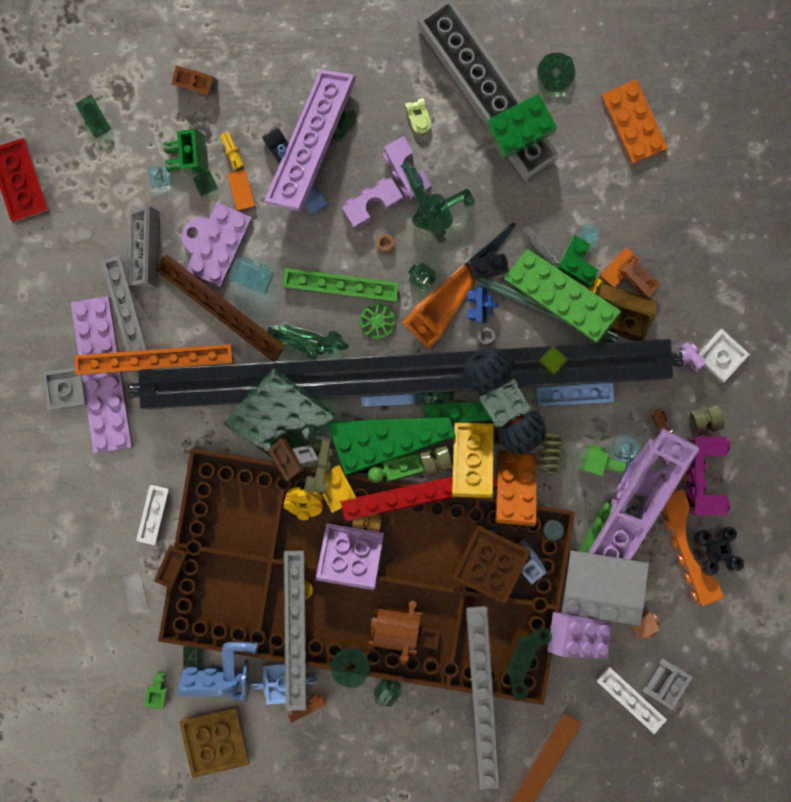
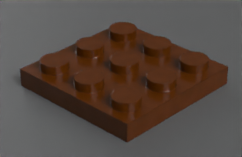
[452,525,531,604]

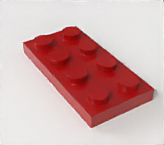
[0,138,49,223]

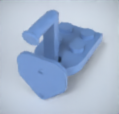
[177,642,258,701]

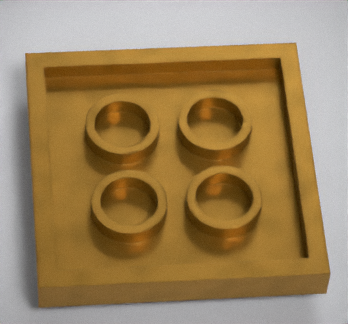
[179,706,249,778]

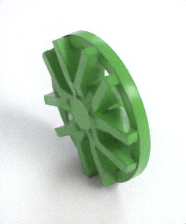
[360,303,395,339]

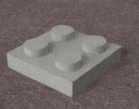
[42,367,86,410]

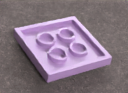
[316,523,384,590]

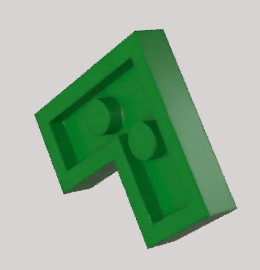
[557,235,599,288]

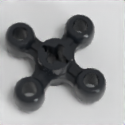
[694,526,744,576]

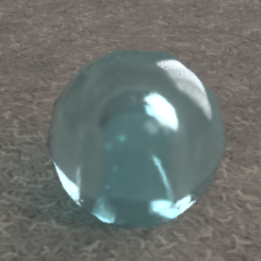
[613,434,640,461]

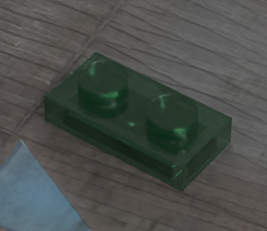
[75,94,112,138]

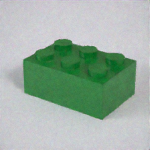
[485,93,557,160]

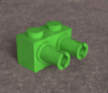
[578,445,625,476]

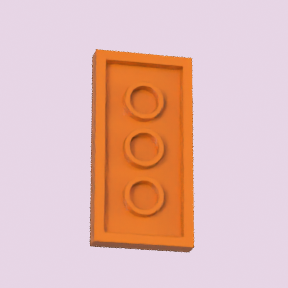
[601,79,668,165]
[496,450,537,526]

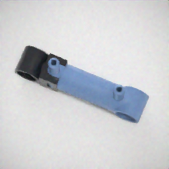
[262,127,328,215]

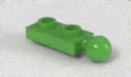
[368,453,425,483]

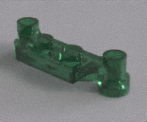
[505,627,552,700]

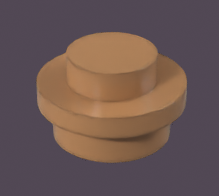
[376,234,395,253]

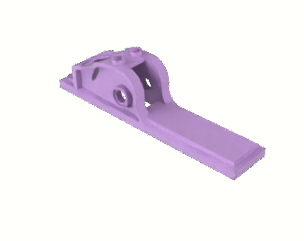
[588,429,699,560]

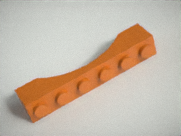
[661,488,724,606]

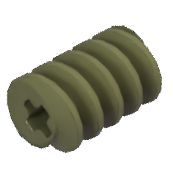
[537,433,566,474]

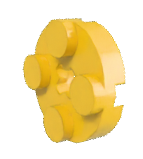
[283,487,323,520]

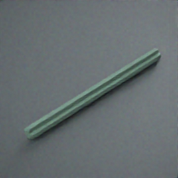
[476,277,618,343]

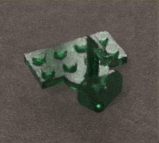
[401,162,475,244]

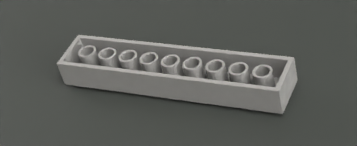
[418,0,560,182]

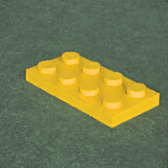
[452,423,493,498]

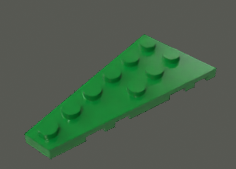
[327,418,456,476]

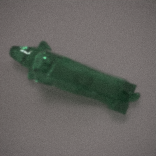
[268,323,349,360]

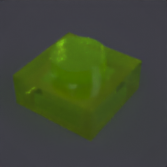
[539,346,567,374]

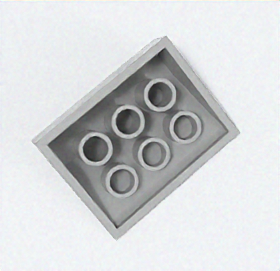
[561,550,649,626]

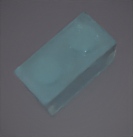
[228,256,274,295]

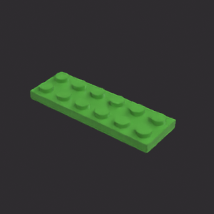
[504,249,621,344]

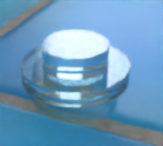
[579,224,598,244]
[544,520,564,540]

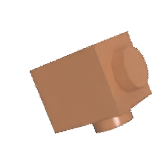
[629,610,660,640]

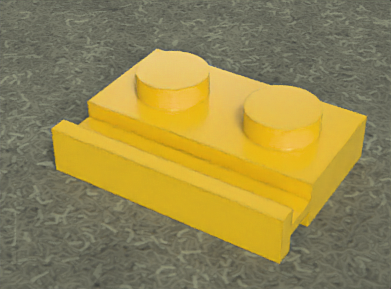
[322,465,356,513]

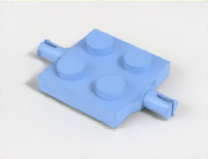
[251,663,317,705]

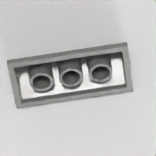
[128,206,159,287]

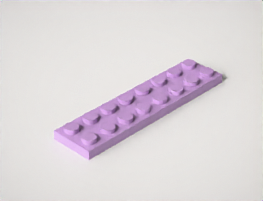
[265,69,356,212]
[71,296,133,453]

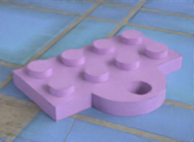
[182,202,252,287]

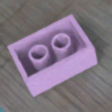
[547,612,613,659]

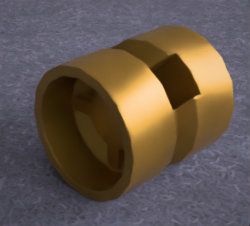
[352,514,382,532]

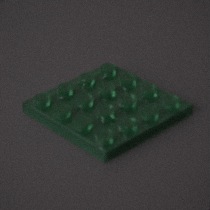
[224,369,335,458]

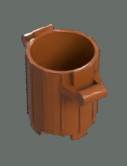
[368,601,423,665]

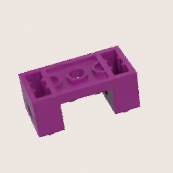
[686,437,730,515]

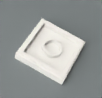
[698,329,750,383]

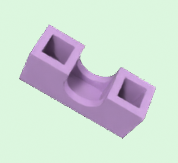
[382,136,432,201]
[342,178,403,230]

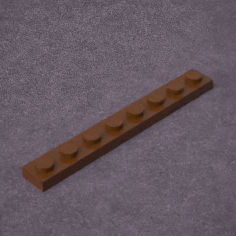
[156,254,285,362]

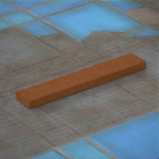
[510,713,581,802]

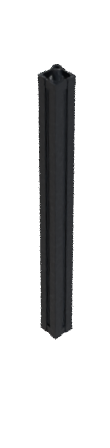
[128,339,683,410]

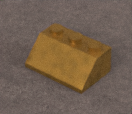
[597,284,657,341]

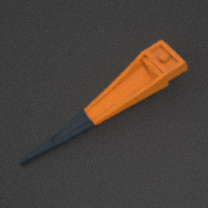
[402,223,516,349]

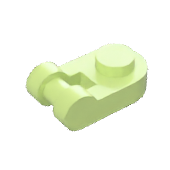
[405,98,431,135]

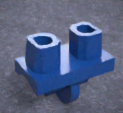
[467,287,499,323]

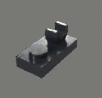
[467,253,509,280]

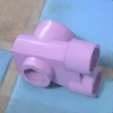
[678,342,706,373]

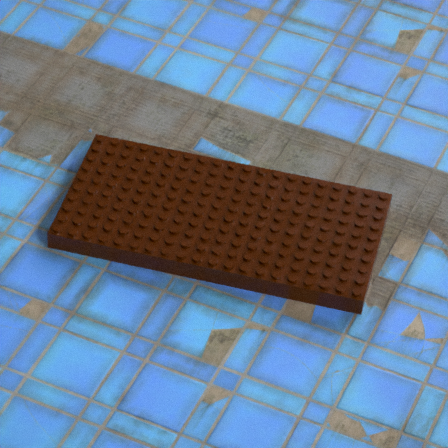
[158,448,575,705]

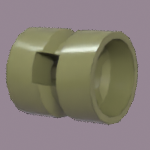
[689,406,724,436]
[420,444,453,476]

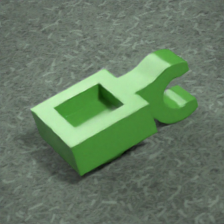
[144,672,167,709]

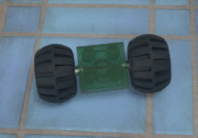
[463,347,546,455]

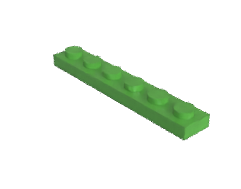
[282,268,399,302]

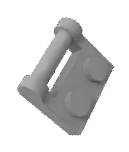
[642,658,693,710]

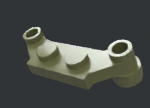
[304,439,332,494]

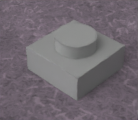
[293,445,318,467]

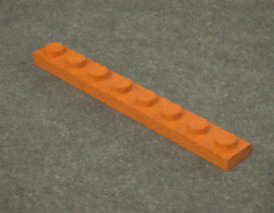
[74,344,232,376]

